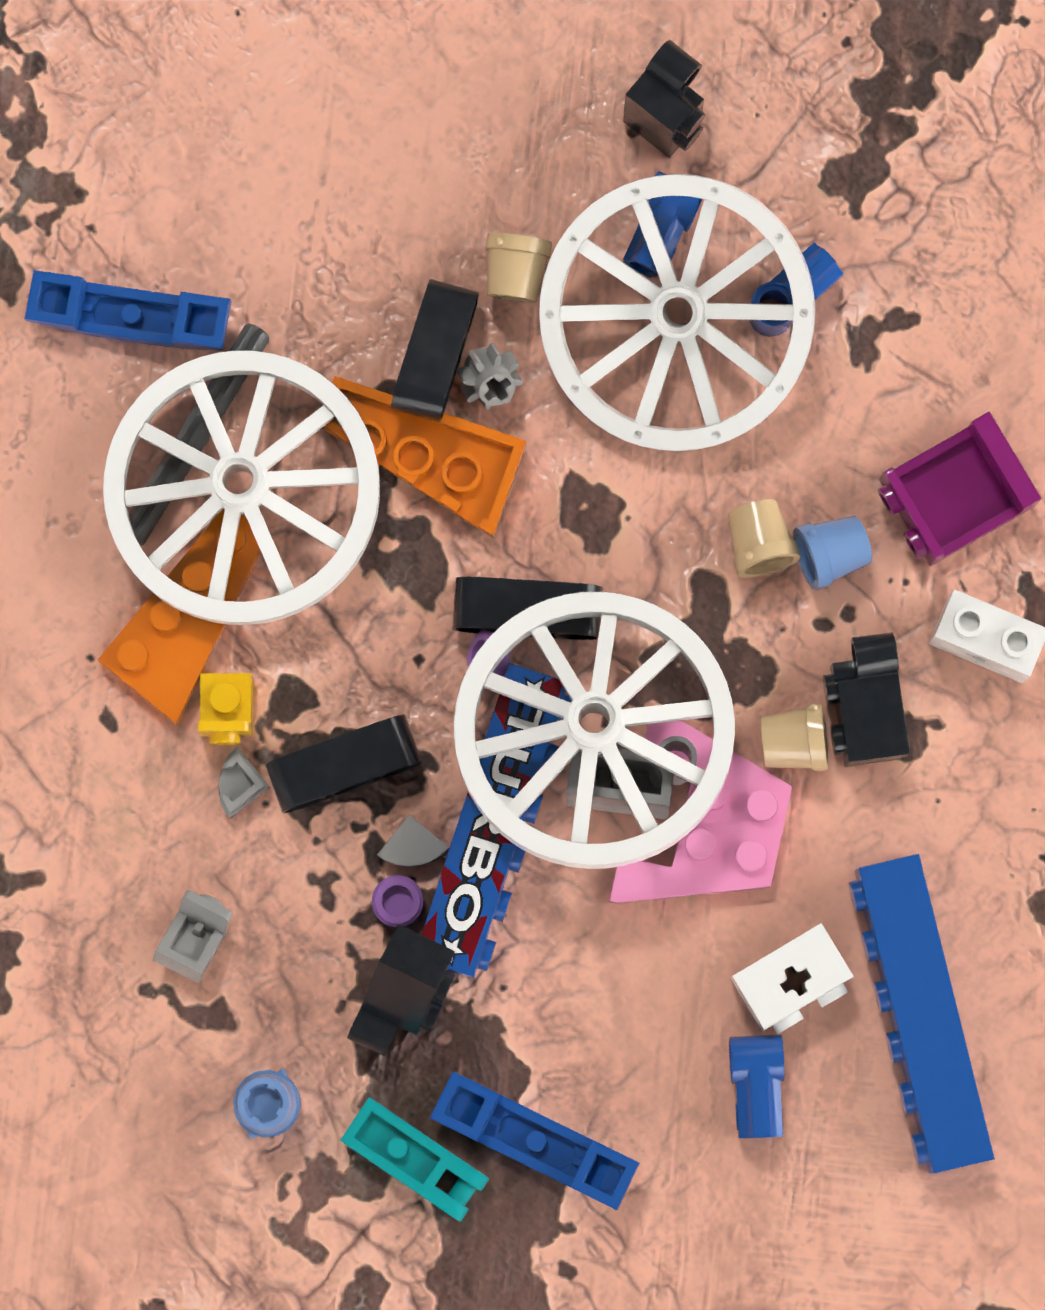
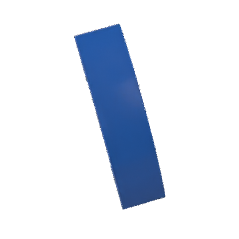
[24,270,232,350]
[430,1072,640,1210]

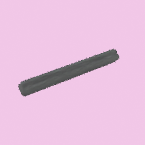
[129,323,269,546]

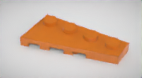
[322,376,526,538]
[98,509,261,726]

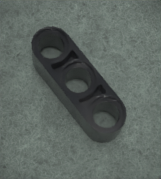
[391,279,479,422]
[452,576,603,640]
[265,714,422,814]

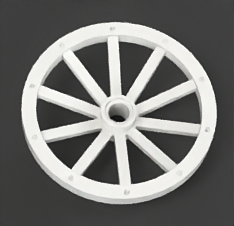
[539,174,815,451]
[103,351,380,625]
[454,592,735,869]

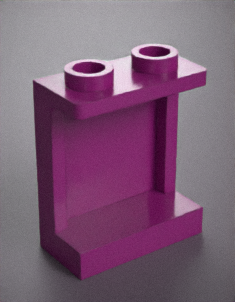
[878,411,1042,567]

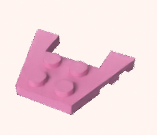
[609,720,792,904]

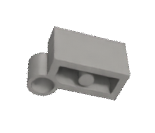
[566,736,697,819]

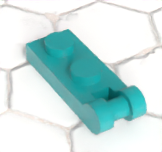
[340,1097,490,1222]

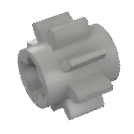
[456,343,523,410]

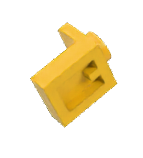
[197,673,253,745]

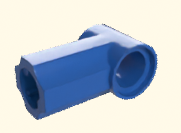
[623,171,702,279]
[749,242,843,337]
[729,1035,784,1139]

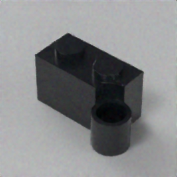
[623,39,706,158]
[823,632,910,767]
[347,925,456,1056]

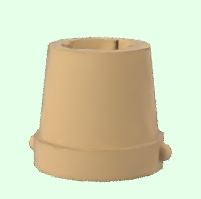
[486,233,552,303]
[728,499,801,578]
[761,704,829,771]

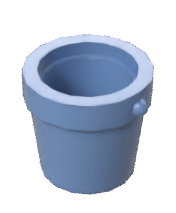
[793,516,872,590]
[233,1069,301,1139]

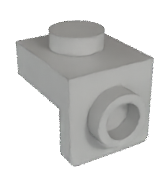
[153,890,232,983]

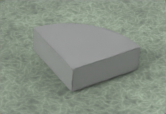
[219,746,270,819]
[377,815,449,867]

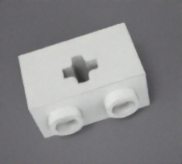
[929,589,1045,684]
[730,923,854,1034]

